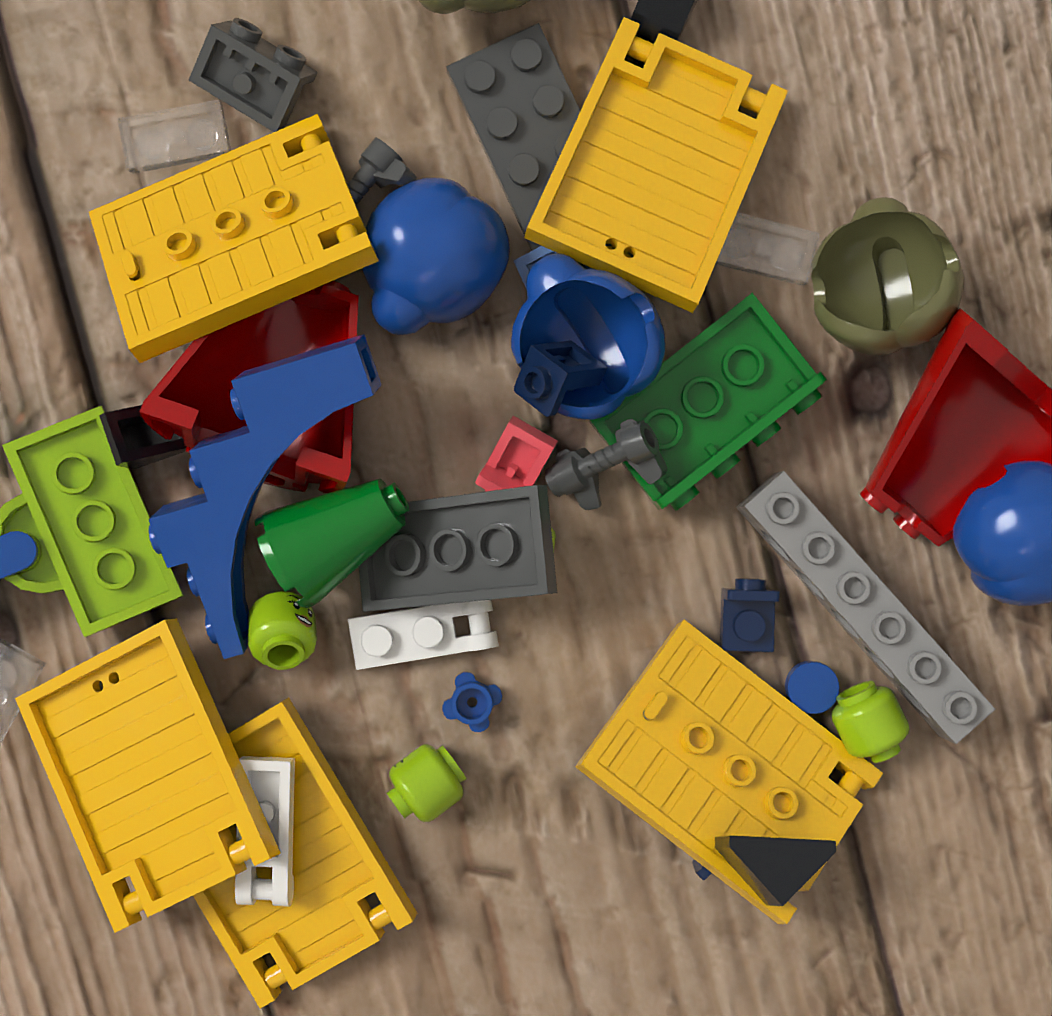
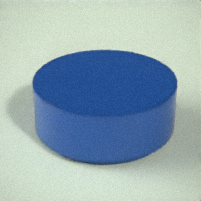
[785,661,839,714]

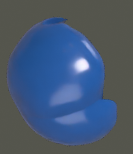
[362,178,510,335]
[511,253,665,420]
[953,461,1052,606]

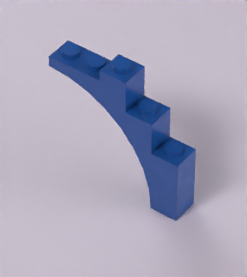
[148,334,382,659]

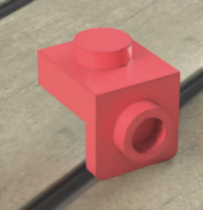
[475,415,558,492]

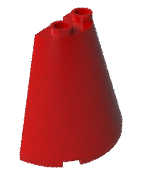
[139,281,359,493]
[859,308,1052,547]

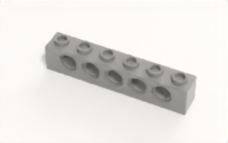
[736,471,996,744]

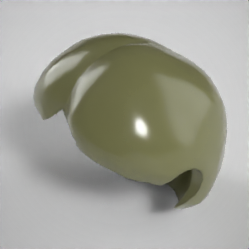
[811,197,964,356]

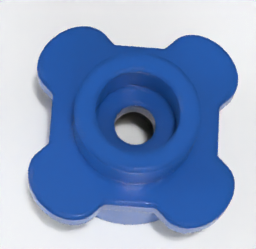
[442,672,502,732]

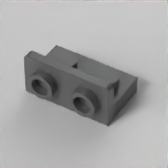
[188,18,318,132]

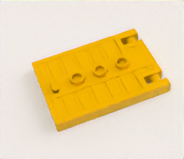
[524,17,788,313]
[89,114,379,363]
[15,618,281,933]
[575,619,883,924]
[193,697,418,1009]

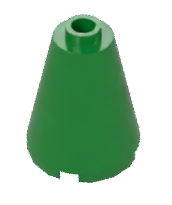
[255,479,409,608]

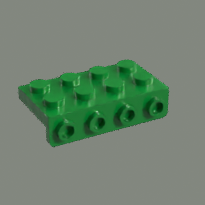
[589,292,827,511]

